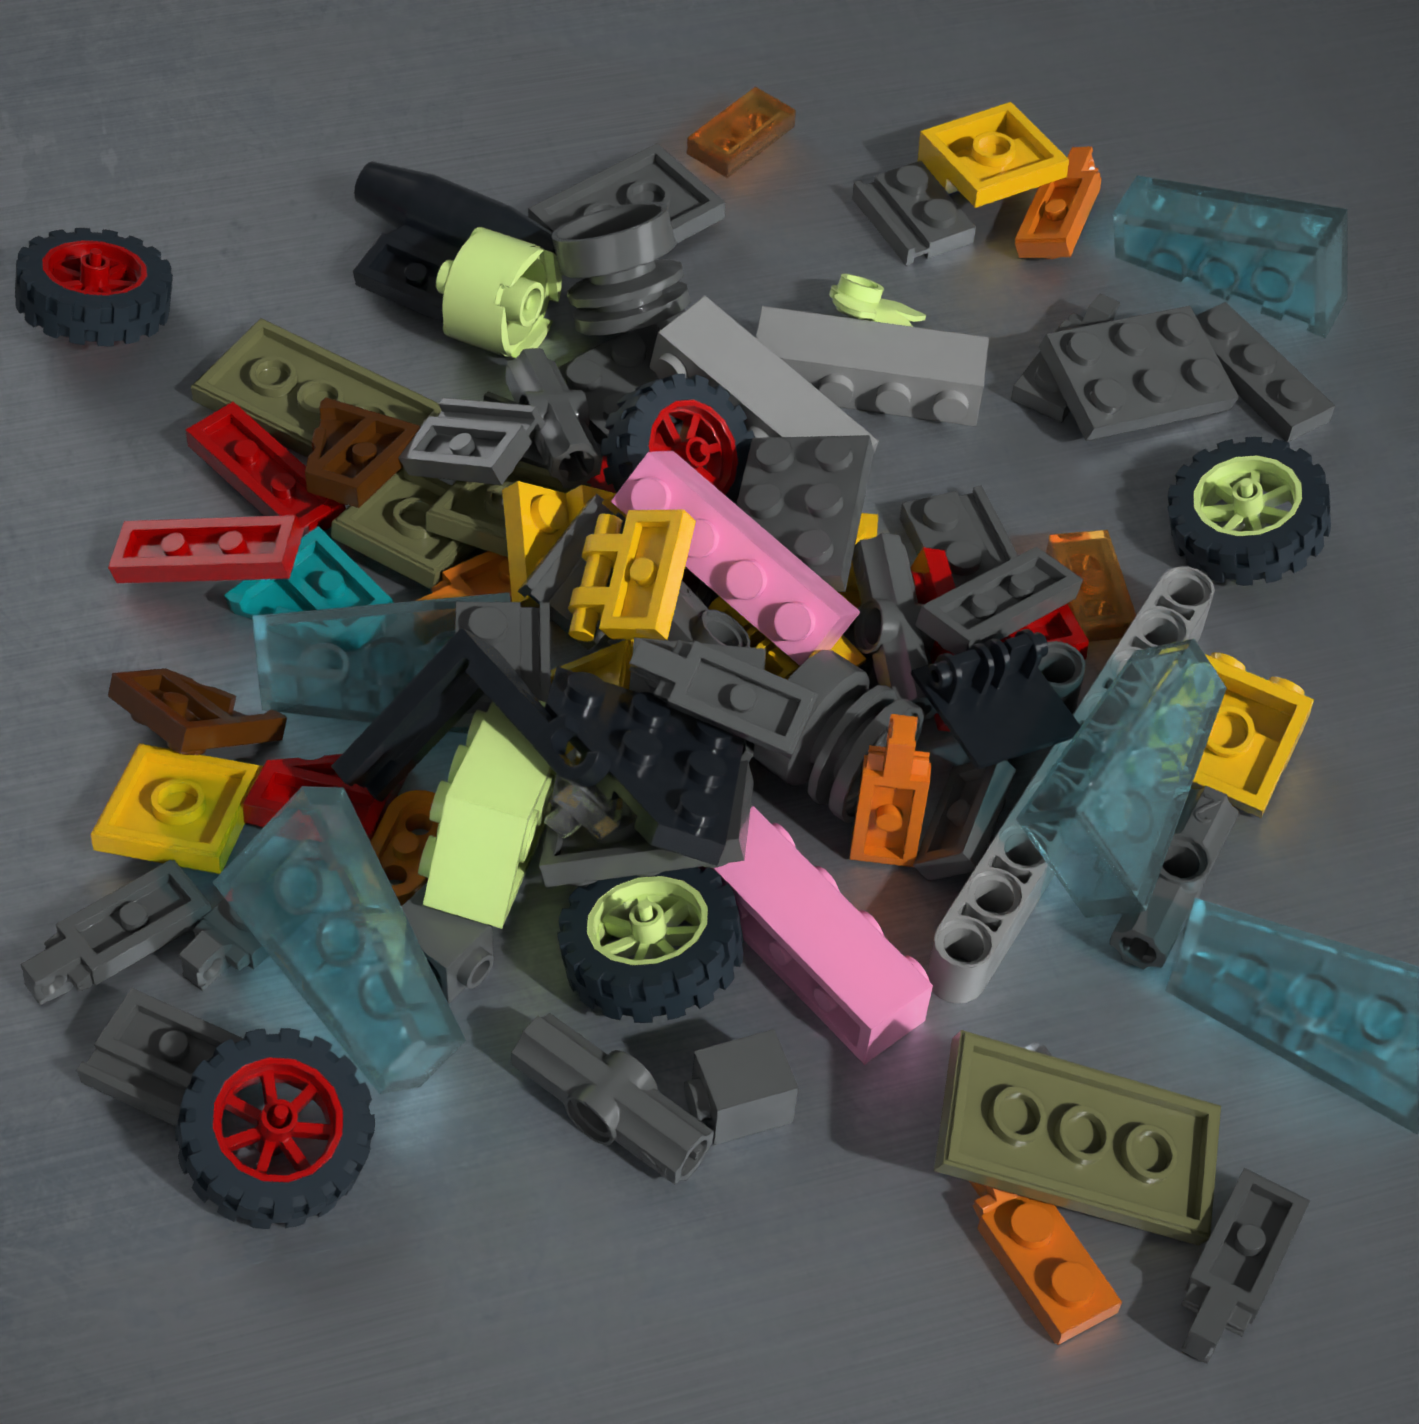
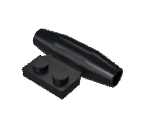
[353,161,556,323]

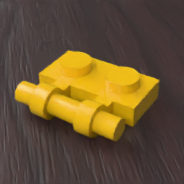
[568,509,696,642]

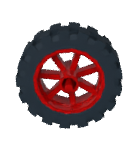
[15,228,173,346]
[601,374,755,505]
[175,1028,375,1229]

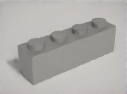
[649,296,879,453]
[756,306,989,426]

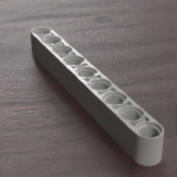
[926,567,1215,1003]

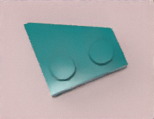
[224,526,397,650]

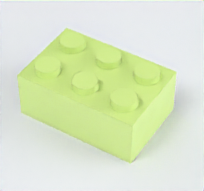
[418,701,568,929]

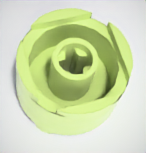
[436,227,562,358]

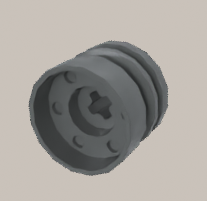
[552,202,691,335]
[754,650,924,823]

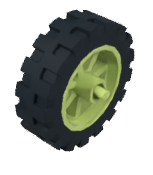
[1167,437,1331,586]
[557,867,744,1023]

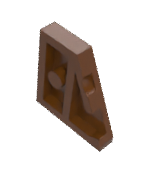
[305,397,421,508]
[108,668,288,755]

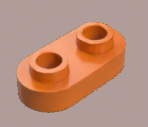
[359,790,439,911]

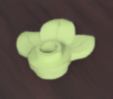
[829,274,926,327]

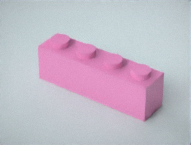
[611,451,860,666]
[698,806,933,1065]

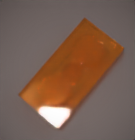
[687,86,796,178]
[1046,529,1136,642]

